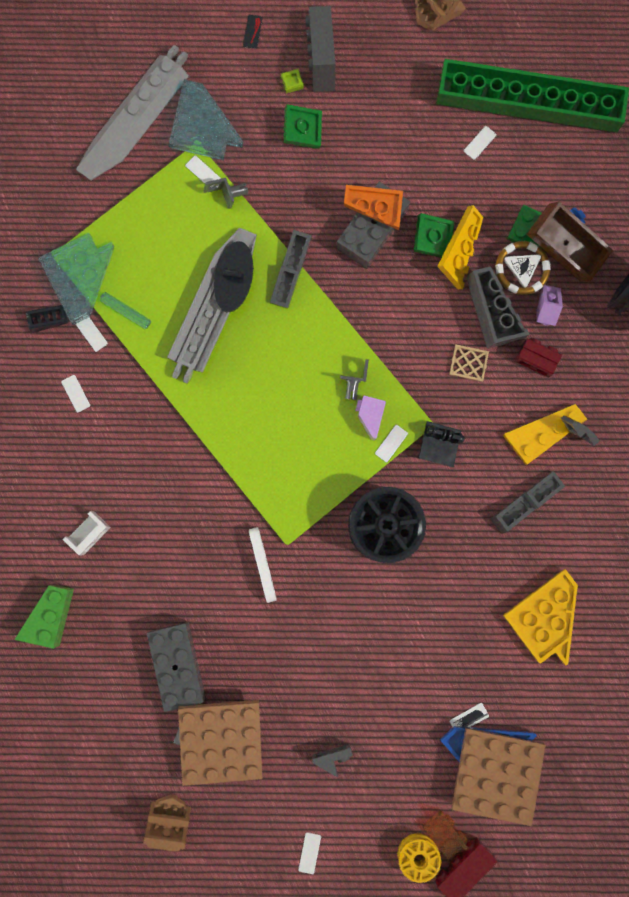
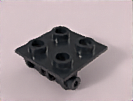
[419,421,465,467]

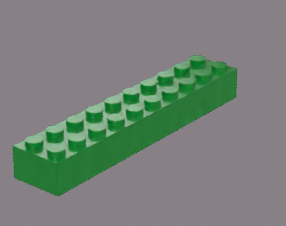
[436,59,629,132]

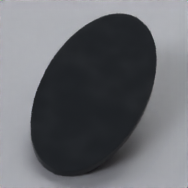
[214,241,254,312]

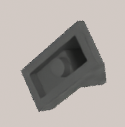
[312,744,353,777]

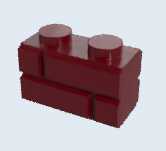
[515,338,562,378]

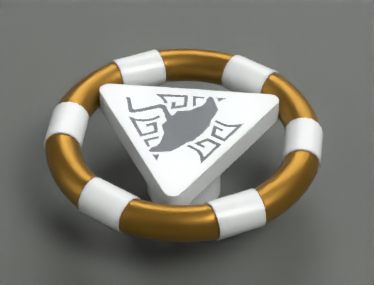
[495,241,551,295]

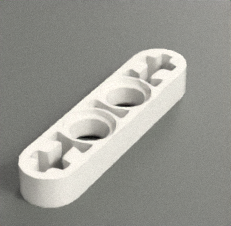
[249,527,277,603]

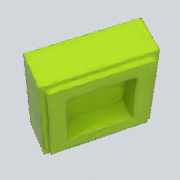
[281,69,304,93]

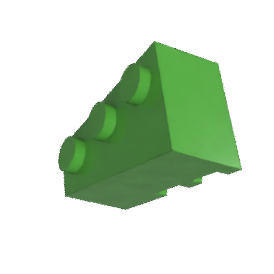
[15,584,74,648]

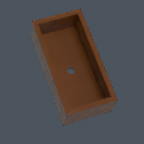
[527,202,613,281]

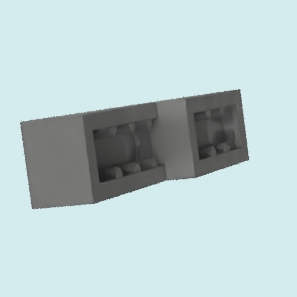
[270,230,312,308]
[490,471,565,534]

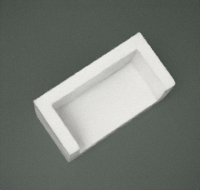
[63,511,111,556]

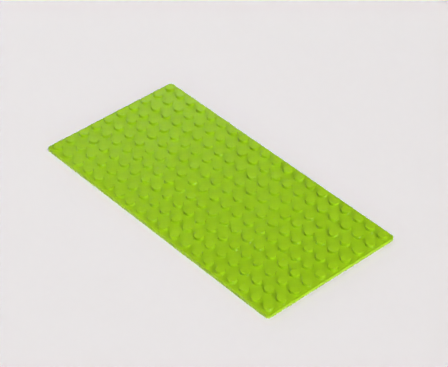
[53,143,433,545]

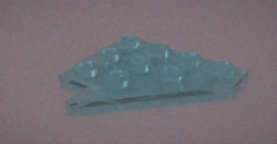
[169,79,244,160]

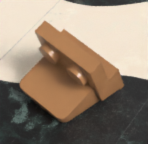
[415,0,465,30]
[143,794,191,852]

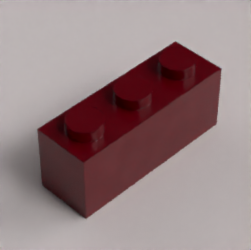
[435,838,498,897]

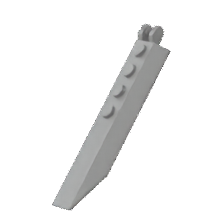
[76,45,189,181]
[167,227,257,384]

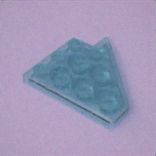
[38,233,114,325]

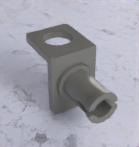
[203,178,248,209]
[340,359,369,400]

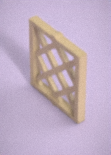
[449,345,489,382]

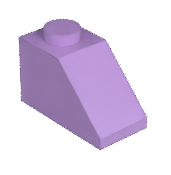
[536,285,563,326]
[355,395,386,441]

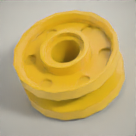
[397,833,441,883]

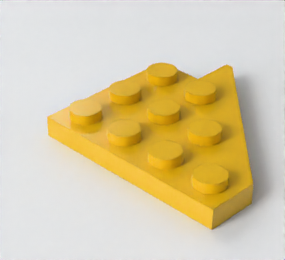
[503,569,578,666]

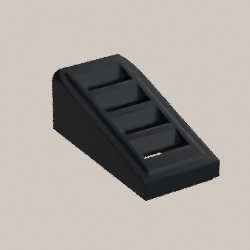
[25,305,68,333]

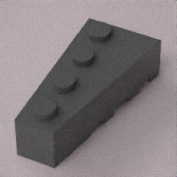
[306,6,335,92]
[466,267,530,349]

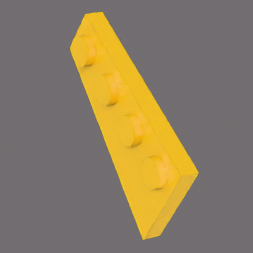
[437,205,483,289]
[503,404,587,465]

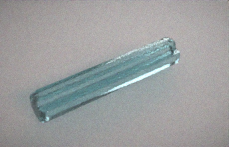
[100,292,151,329]

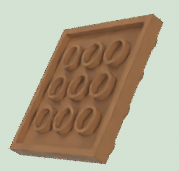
[178,700,262,786]
[451,728,546,826]

